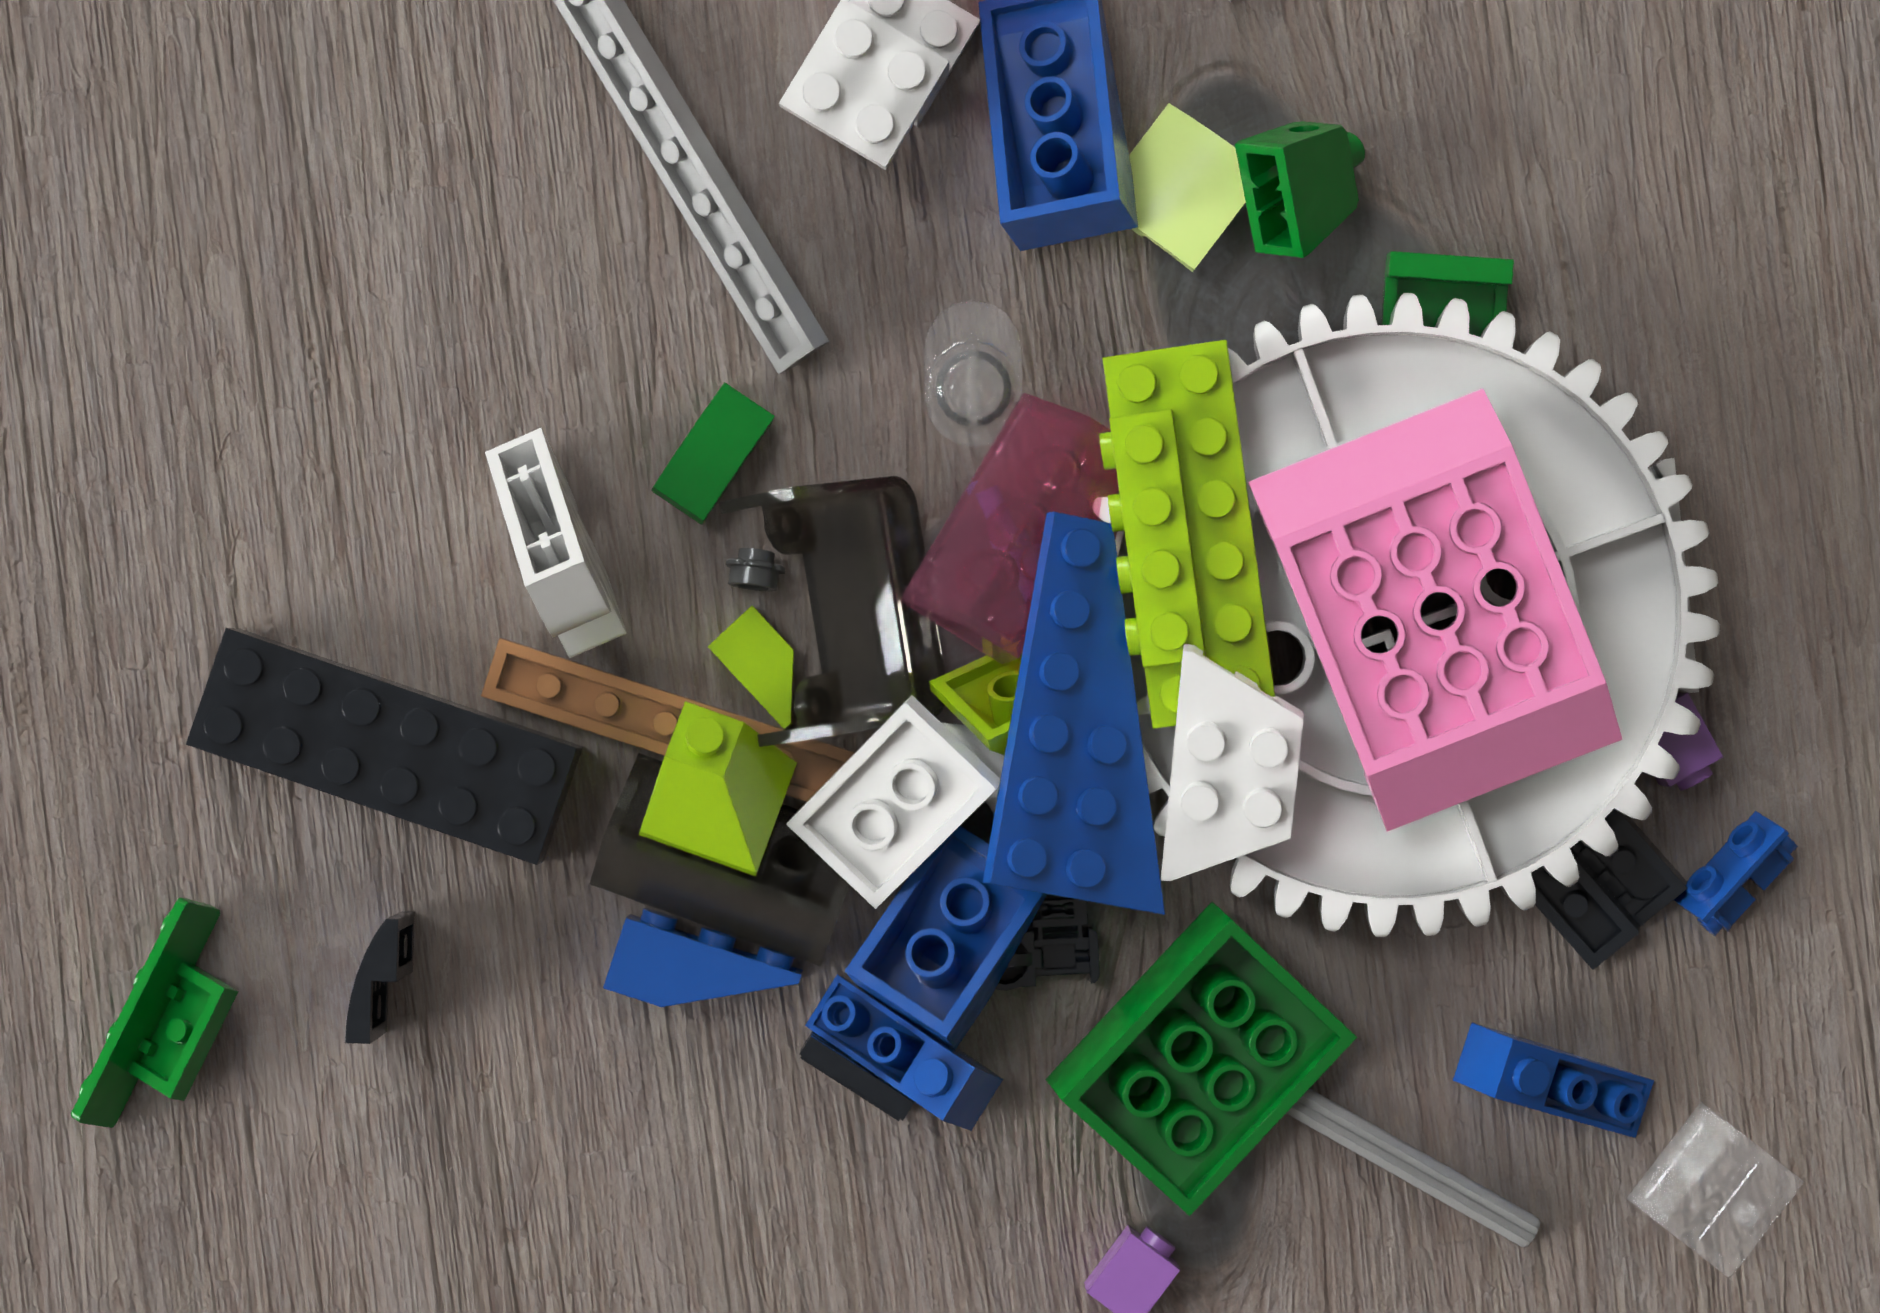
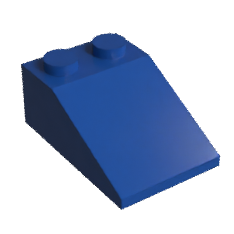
[845,826,1047,1050]

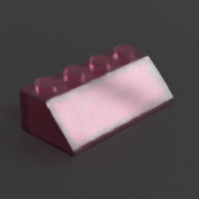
[899,393,1119,665]

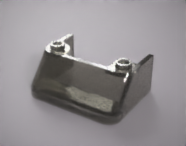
[719,476,945,747]

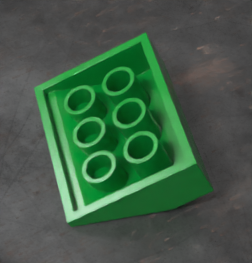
[1045,902,1357,1216]

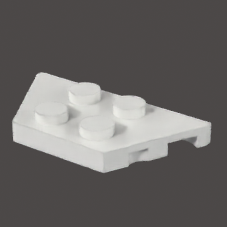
[1161,644,1304,881]

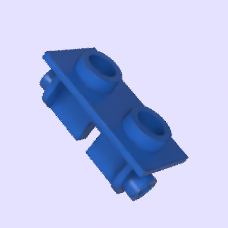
[1674,811,1798,936]

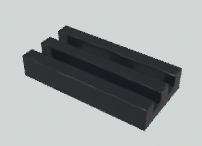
[799,1031,915,1121]

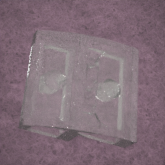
[1626,1102,1804,1278]

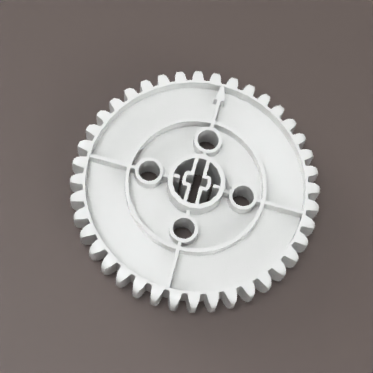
[1091,293,1720,937]

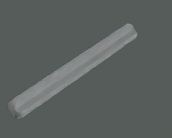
[1286,1088,1541,1247]

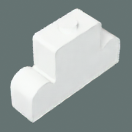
[485,428,627,658]

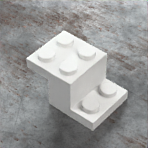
[779,0,980,170]

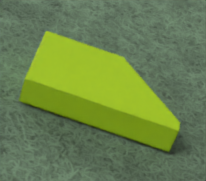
[707,605,794,729]

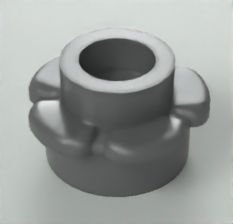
[725,548,785,592]

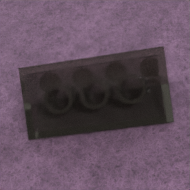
[590,753,850,967]

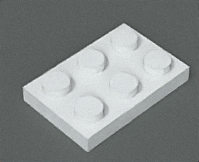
[786,695,1000,909]

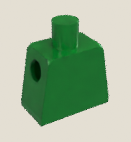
[1235,121,1365,258]

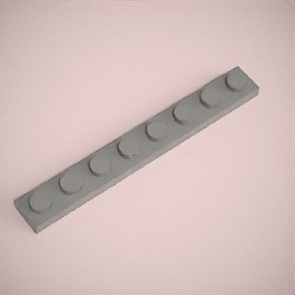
[553,0,829,375]

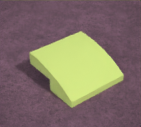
[1129,103,1246,272]

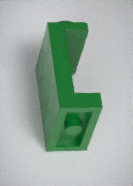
[1381,251,1514,337]

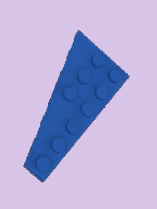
[983,512,1165,915]

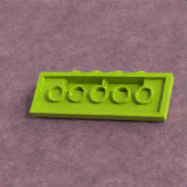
[1099,340,1276,729]

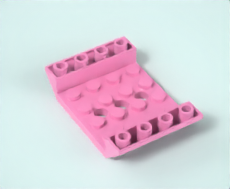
[1248,389,1623,832]

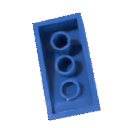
[978,0,1138,251]

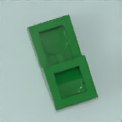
[651,382,775,525]

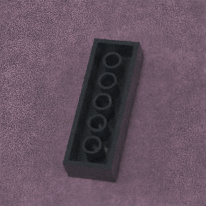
[186,628,583,865]

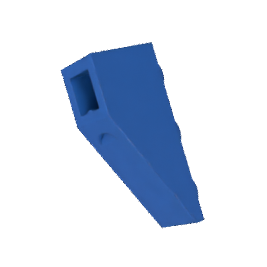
[603,908,803,1007]
[805,974,1003,1131]
[1453,1022,1654,1138]

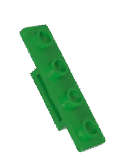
[71,897,239,1128]

